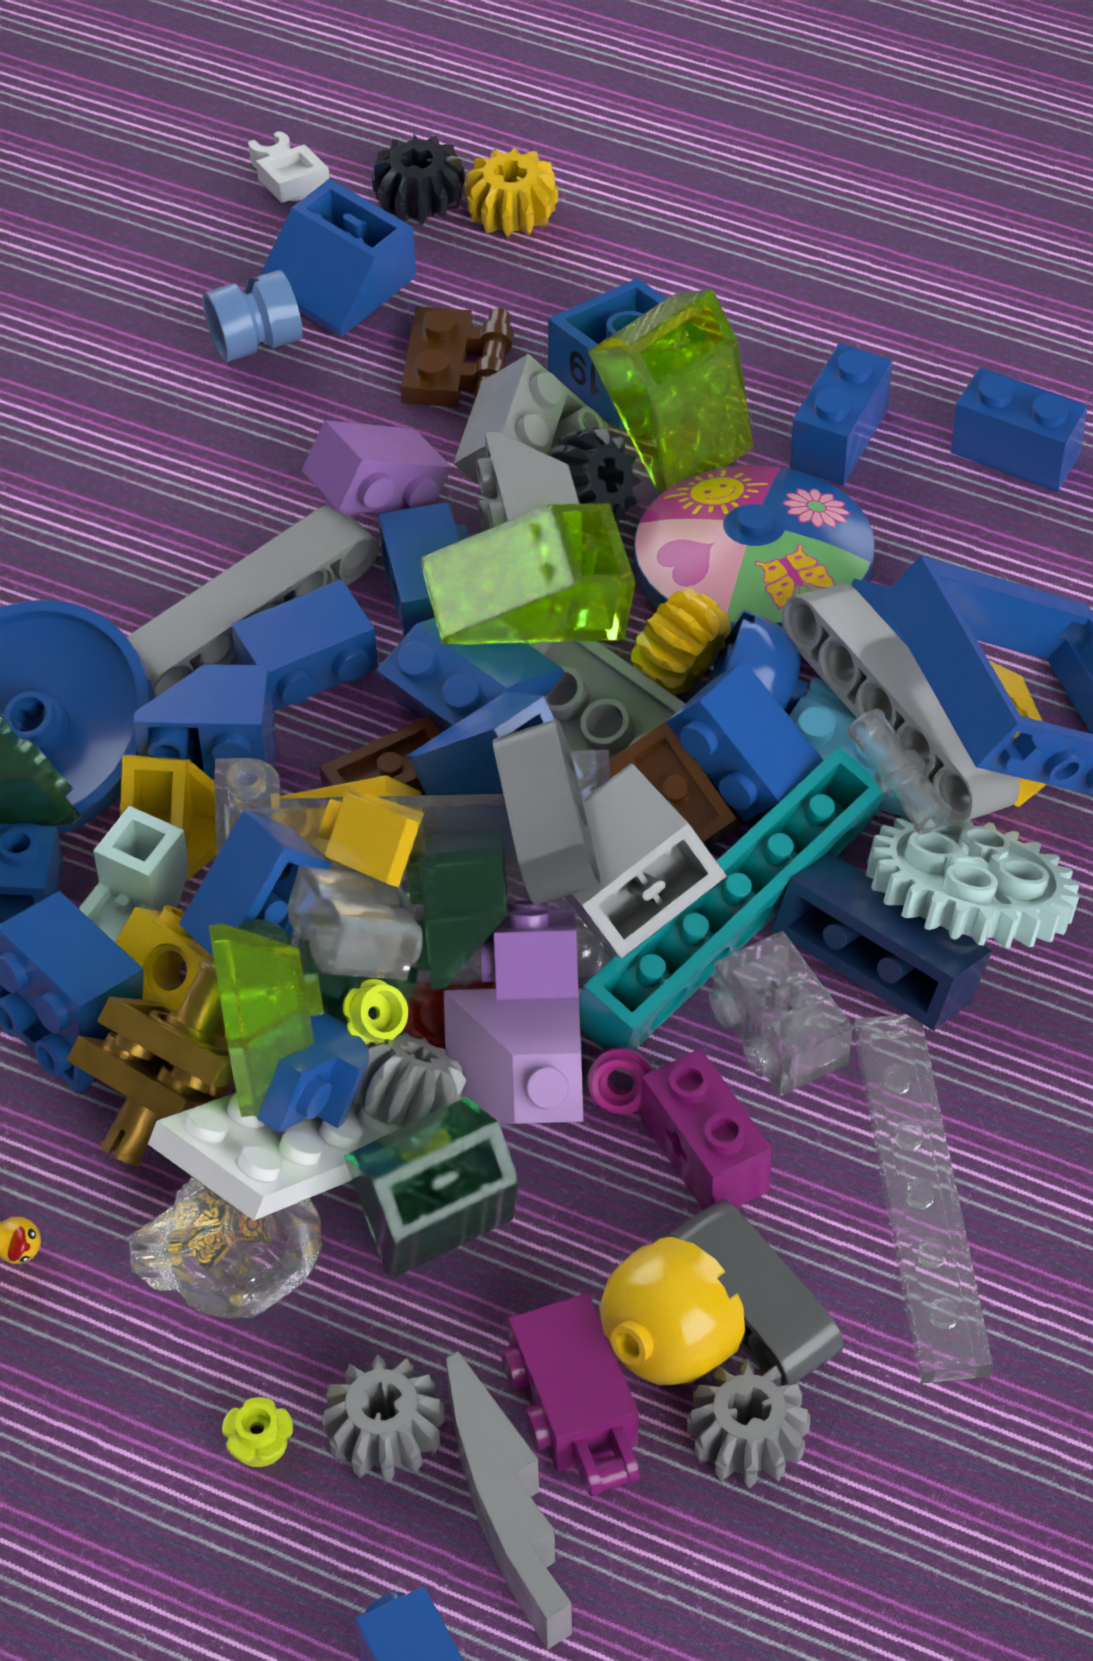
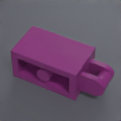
[500,1292,640,1496]

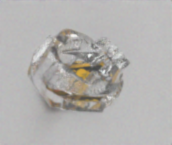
[128,1177,322,1319]

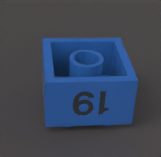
[548,278,711,430]

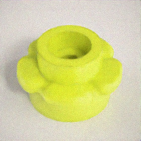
[343,979,408,1045]
[222,1397,293,1467]

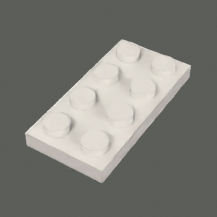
[148,1083,421,1220]

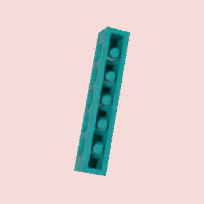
[579,747,887,1051]

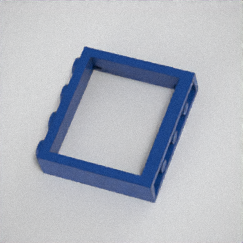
[882,555,1093,795]

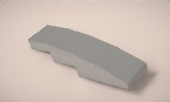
[446,1351,572,1650]

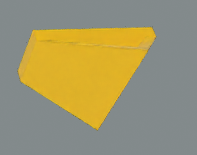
[120,755,250,883]

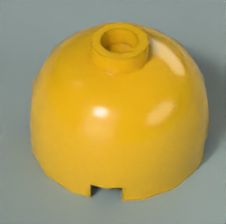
[599,1237,745,1385]

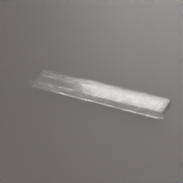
[854,1014,993,1384]

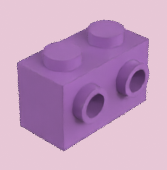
[302,420,452,515]
[481,899,578,1001]

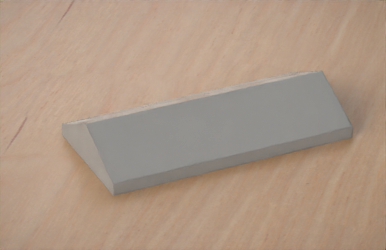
[527,611,717,789]

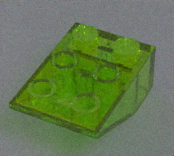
[588,289,754,495]
[421,503,636,645]

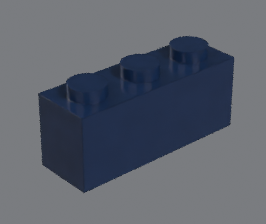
[772,853,992,1031]

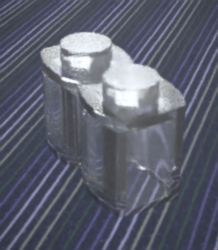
[287,866,422,980]

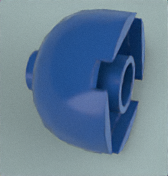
[707,609,808,715]

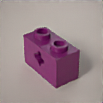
[641,1048,772,1210]

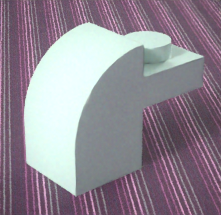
[79,806,188,942]

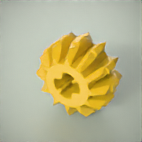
[464,146,558,239]
[631,587,731,695]

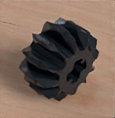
[372,134,465,225]
[544,427,642,530]

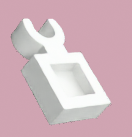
[248,131,330,203]

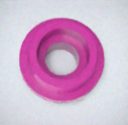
[587,1047,653,1115]

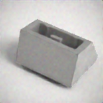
[453,354,609,485]
[476,431,581,601]
[565,764,727,958]

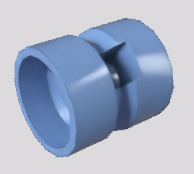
[202,270,303,363]

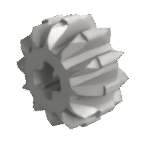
[353,1031,466,1133]
[321,1354,445,1483]
[687,1359,810,1489]

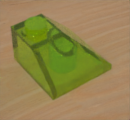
[209,923,324,1118]

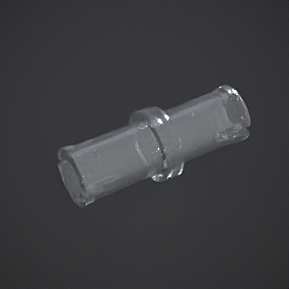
[848,709,952,834]

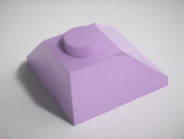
[444,989,583,1125]

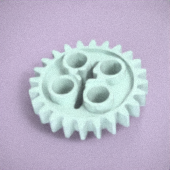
[866,814,1080,948]

